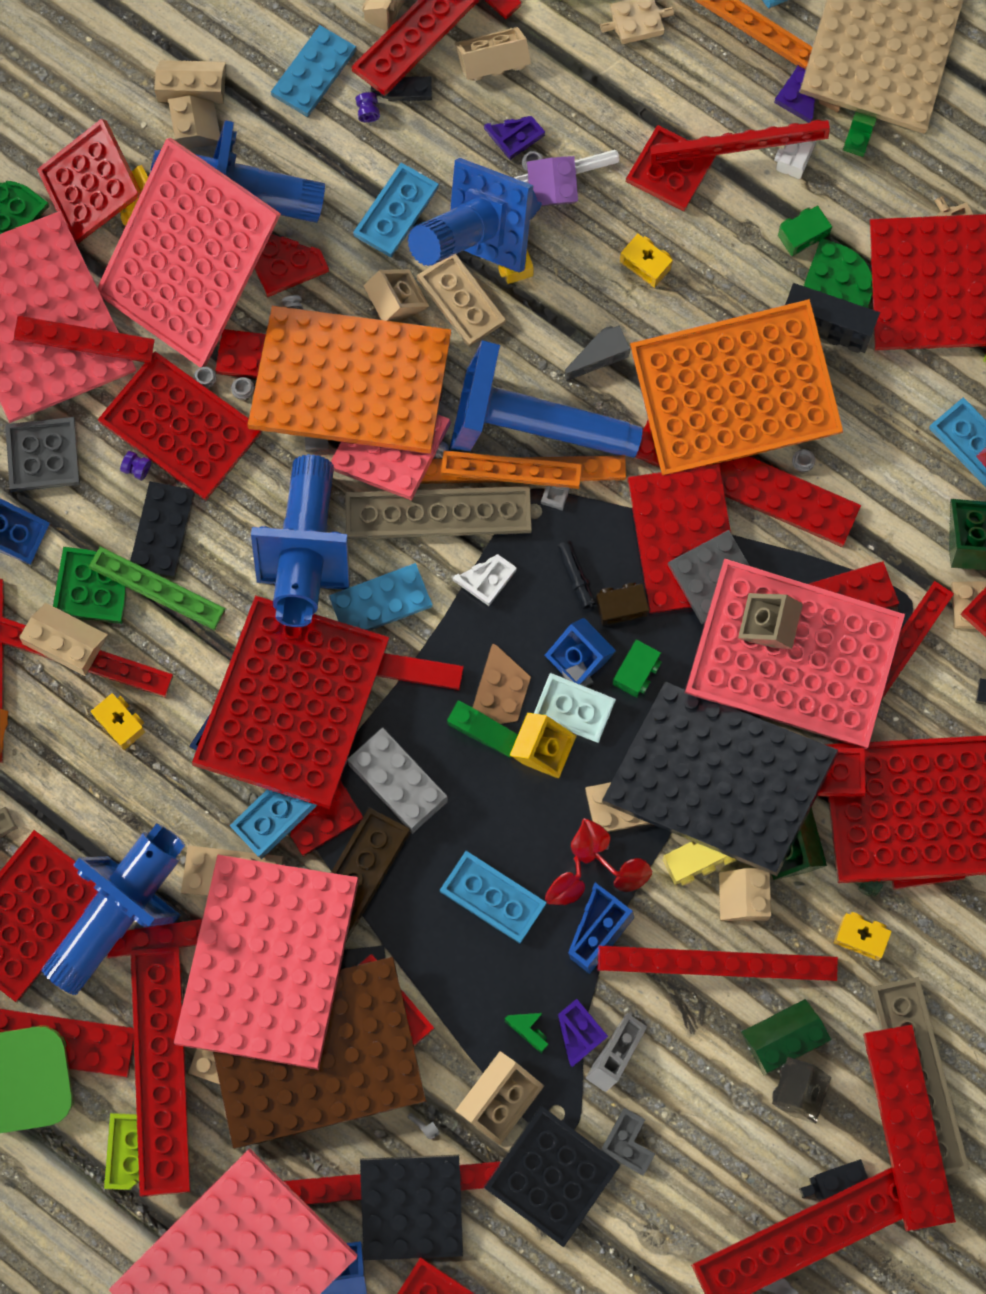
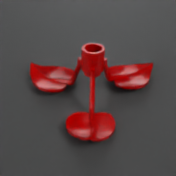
[545,818,653,905]

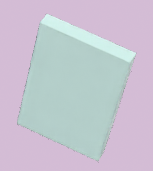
[534,673,616,743]

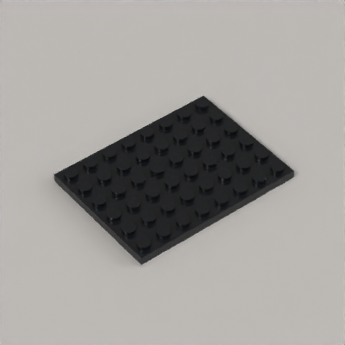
[602,682,838,876]

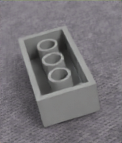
[347,728,448,834]

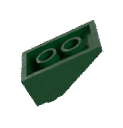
[949,499,986,570]

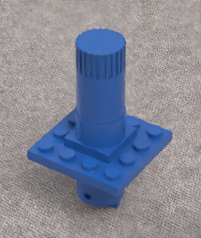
[150,120,325,223]
[408,158,542,273]
[251,454,350,627]
[41,823,186,995]

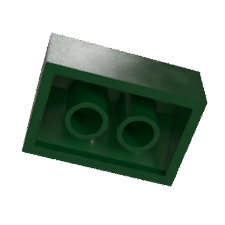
[772,807,827,880]
[741,999,832,1076]

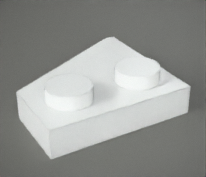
[453,555,517,606]

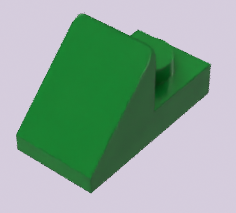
[842,112,877,157]
[505,1013,548,1054]

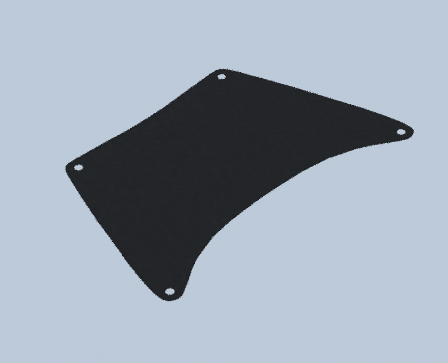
[316,488,913,1130]

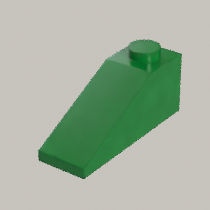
[447,700,518,758]

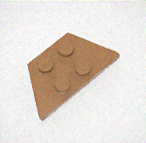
[473,644,531,724]

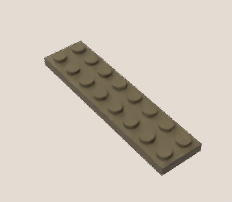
[345,486,531,539]
[870,977,970,1175]

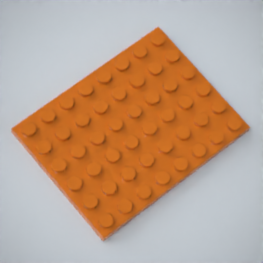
[630,299,843,475]
[248,306,451,454]

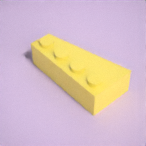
[662,841,737,886]

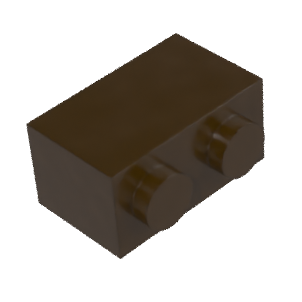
[596,583,649,626]

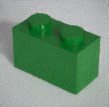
[777,205,832,257]
[612,639,662,698]

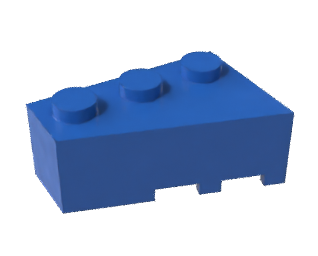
[568,883,635,974]

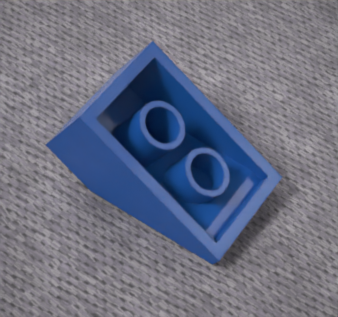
[0,498,50,565]

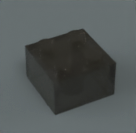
[772,1057,832,1124]

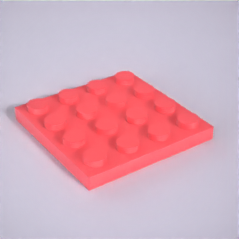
[331,415,451,501]

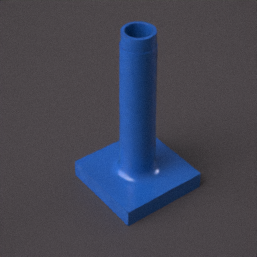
[449,340,643,458]

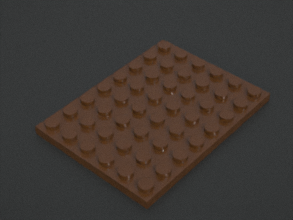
[213,957,427,1149]

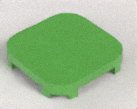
[0,1025,74,1133]

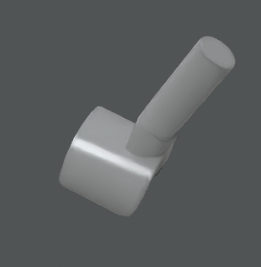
[408,1113,440,1139]

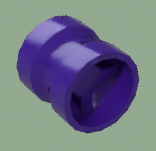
[355,92,380,123]
[120,451,151,481]

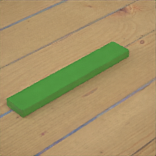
[89,546,226,630]

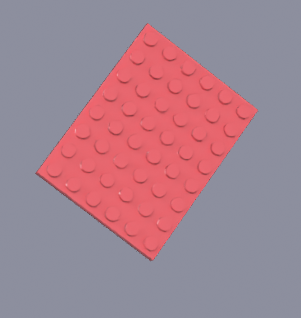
[97,138,281,368]
[0,211,136,423]
[685,559,905,749]
[174,855,359,1070]
[109,1148,358,1294]

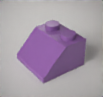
[527,156,578,206]

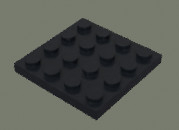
[483,1106,621,1247]
[360,1154,463,1261]

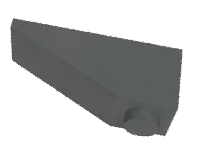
[565,325,630,381]

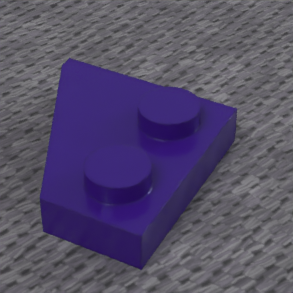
[774,66,815,123]
[484,116,545,160]
[558,999,608,1067]

